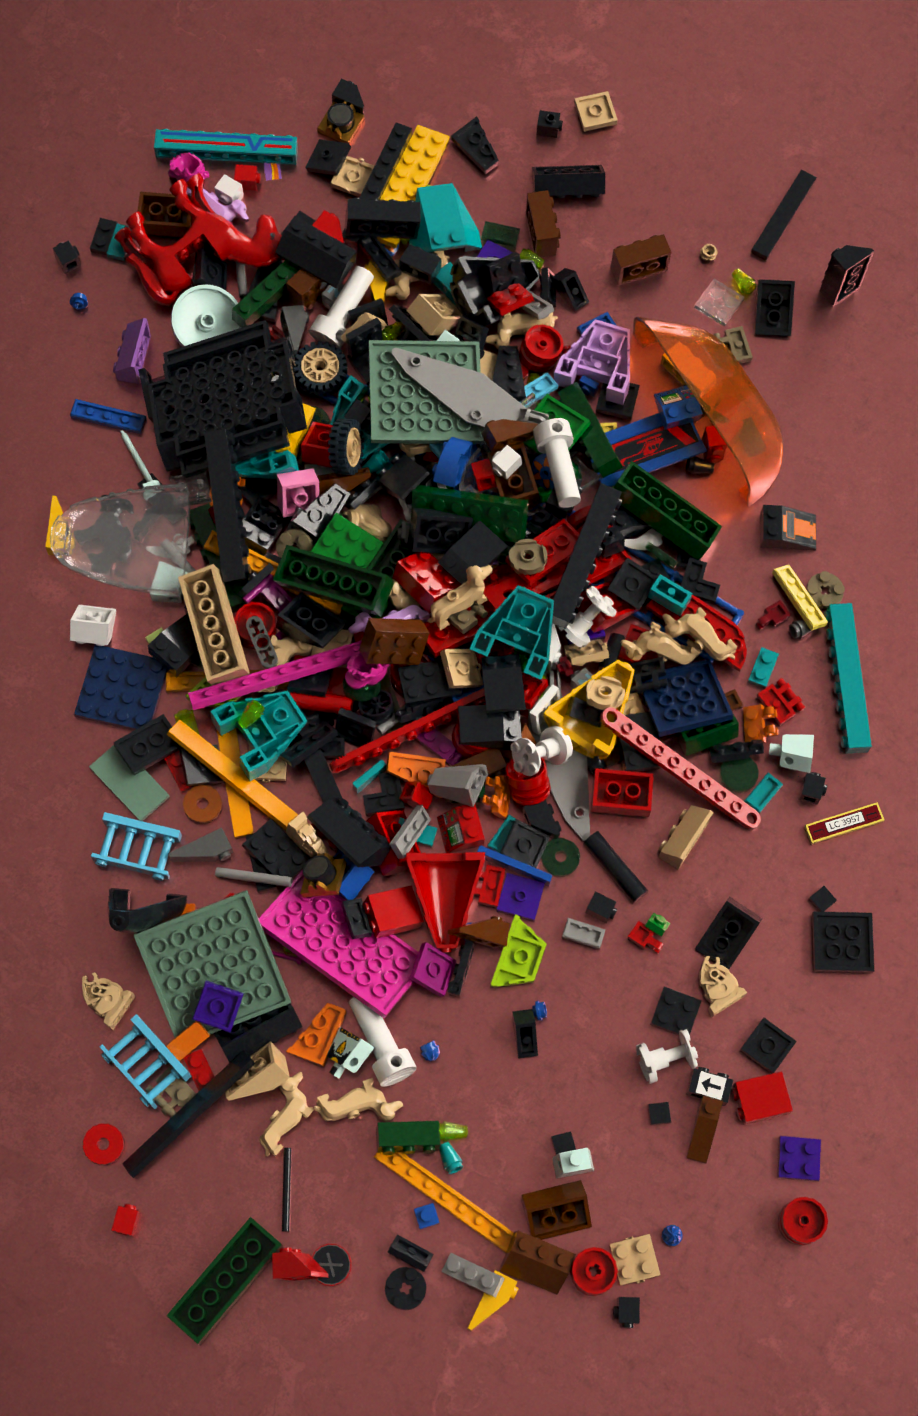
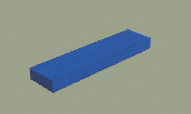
[70,399,147,434]
[477,846,552,886]

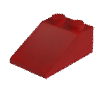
[577,581,642,633]

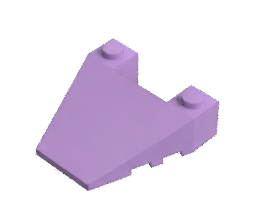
[554,319,630,405]

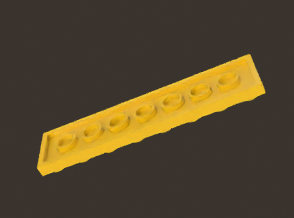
[376,125,450,248]

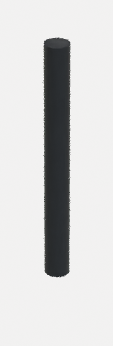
[282,1148,292,1232]

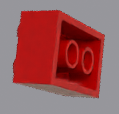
[393,552,462,614]
[591,768,654,817]

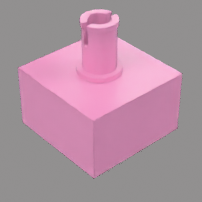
[277,469,319,518]

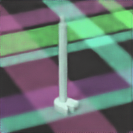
[120,430,162,497]

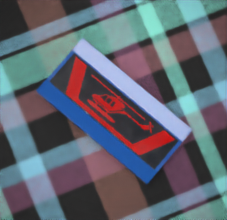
[585,413,707,487]

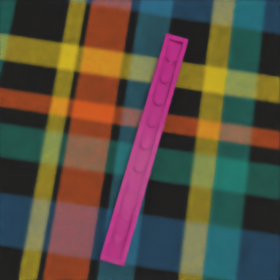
[188,640,362,710]

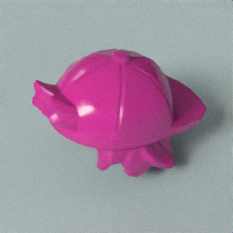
[168,152,209,182]
[345,654,390,689]

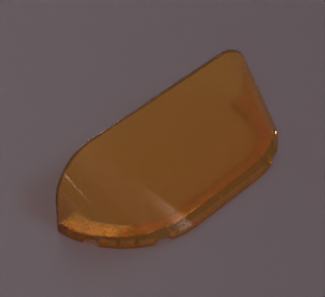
[633,317,783,507]

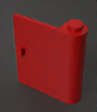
[281,655,357,714]

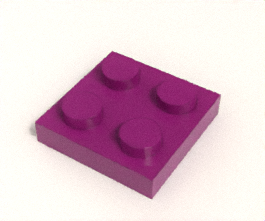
[409,942,457,997]

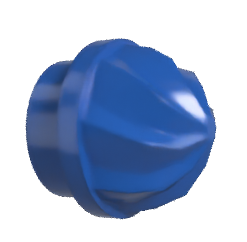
[420,1040,440,1061]
[662,1225,683,1246]

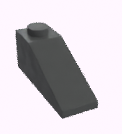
[280,305,309,359]
[168,828,233,862]

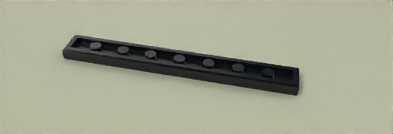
[122,1050,255,1178]

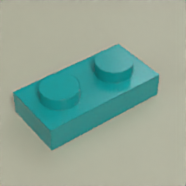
[748,647,779,689]

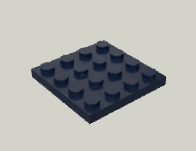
[74,644,167,730]
[642,659,733,737]

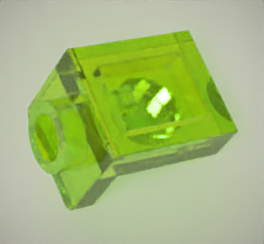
[174,709,199,734]

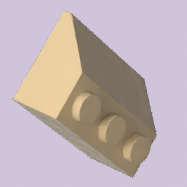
[658,805,714,869]

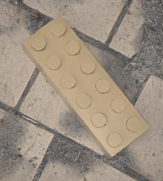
[178,564,250,686]

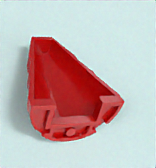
[406,852,485,952]

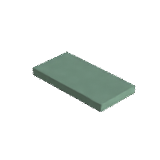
[89,745,170,821]

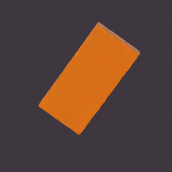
[166,1021,210,1061]

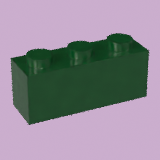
[678,714,739,756]
[376,1121,440,1155]

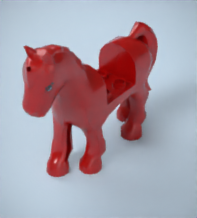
[114,173,285,307]

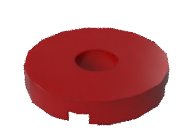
[83,1124,124,1165]

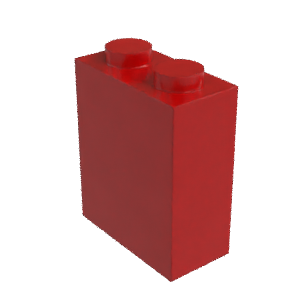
[363,885,424,939]
[731,1071,793,1125]

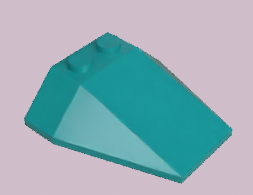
[409,183,482,253]

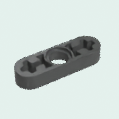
[246,616,278,669]

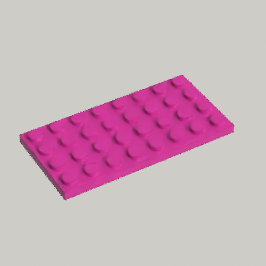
[259,870,418,1018]

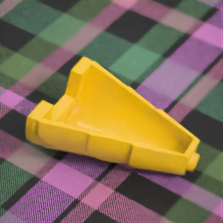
[544,660,634,760]

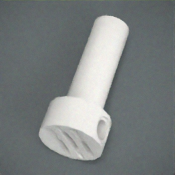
[309,266,374,349]
[533,418,581,508]
[349,997,417,1087]

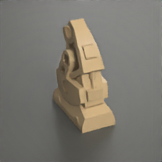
[286,812,328,857]
[699,956,747,1017]
[82,972,136,1030]

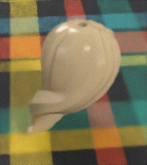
[343,504,392,543]

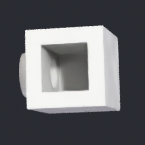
[214,174,244,204]
[492,445,522,480]

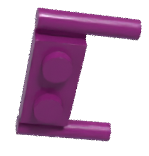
[242,574,292,640]
[415,729,464,766]

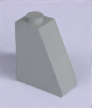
[427,764,488,807]

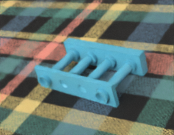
[91,812,182,881]
[100,1014,192,1110]

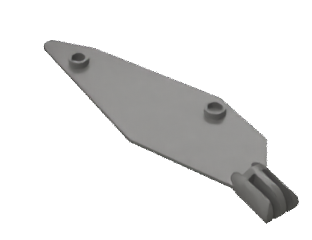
[392,348,549,428]
[528,671,590,841]

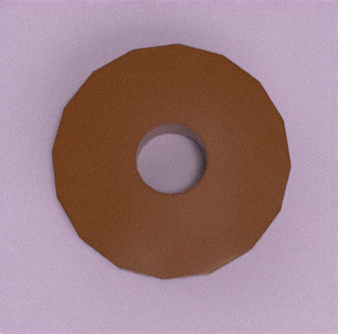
[183,785,222,824]

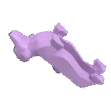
[186,187,249,222]
[348,605,431,634]

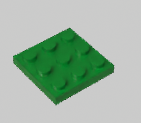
[522,394,591,455]
[311,513,384,569]

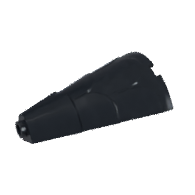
[450,256,541,326]
[107,888,188,933]

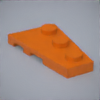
[386,752,446,799]
[286,1003,347,1067]

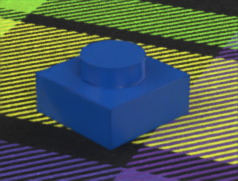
[579,375,599,397]
[414,1203,440,1230]

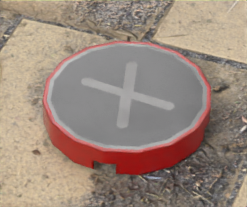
[312,1244,351,1286]

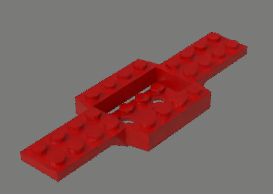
[424,550,632,658]

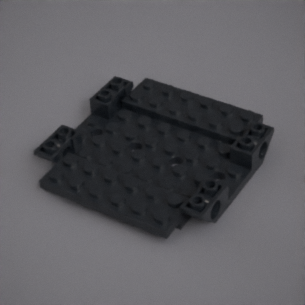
[148,320,307,479]

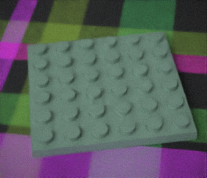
[369,340,484,444]
[133,890,292,1037]

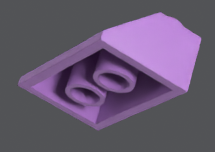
[113,318,151,384]

